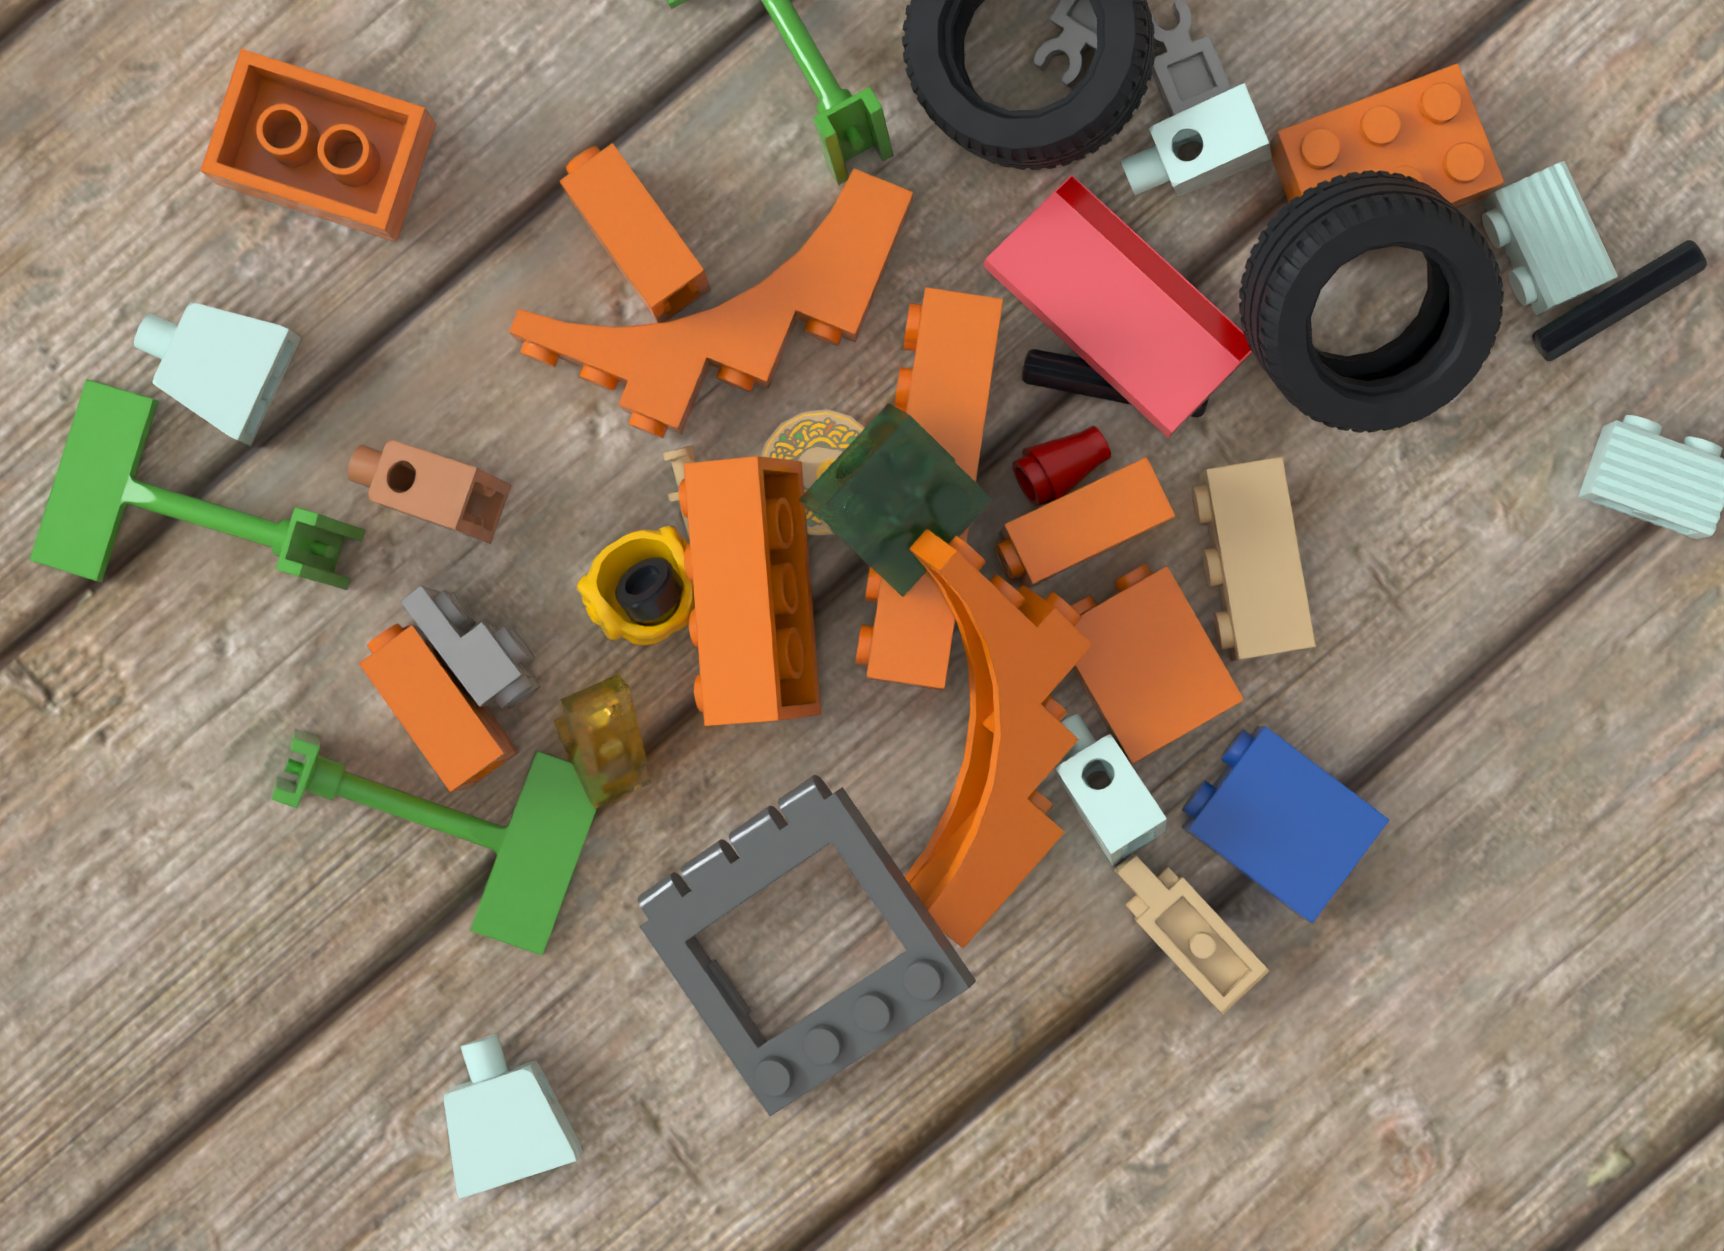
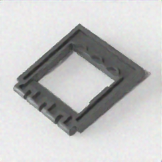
[638,775,976,1116]

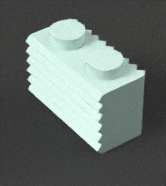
[1482,161,1618,315]
[1578,415,1724,539]

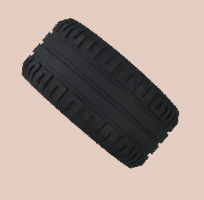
[902,0,1156,170]
[1239,170,1504,433]

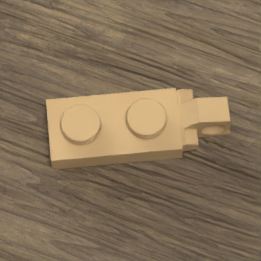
[1114,853,1269,1015]

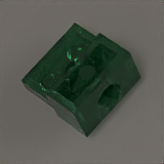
[798,403,993,597]

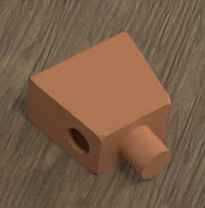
[348,439,512,544]

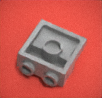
[400,586,541,709]

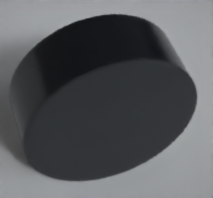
[615,558,683,622]

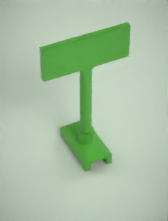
[667,0,894,185]
[30,379,366,590]
[272,729,609,956]

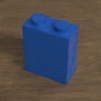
[1181,726,1389,923]

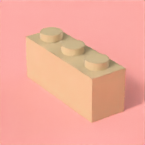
[1192,456,1316,661]

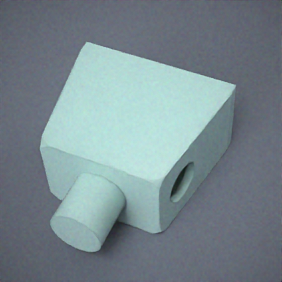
[1121,83,1272,196]
[134,302,301,446]
[1055,714,1167,866]
[444,1034,583,1199]

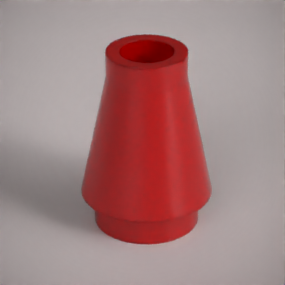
[1012,425,1111,506]

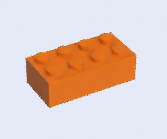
[679,456,821,726]

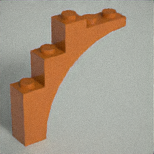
[509,168,913,439]
[904,529,1093,948]

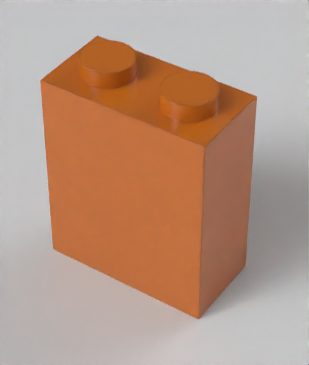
[559,143,711,323]
[994,457,1175,588]
[1071,563,1244,764]
[358,623,519,792]

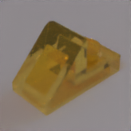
[554,673,652,809]

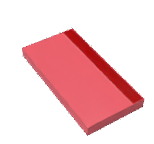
[983,175,1253,439]

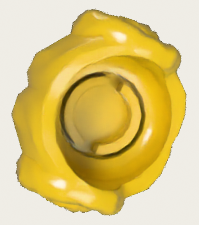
[576,525,695,646]

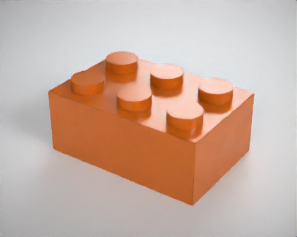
[200,48,436,243]
[1270,63,1504,208]

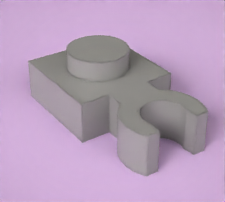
[1034,0,1097,88]
[1150,0,1232,117]

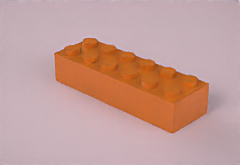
[855,287,1003,690]

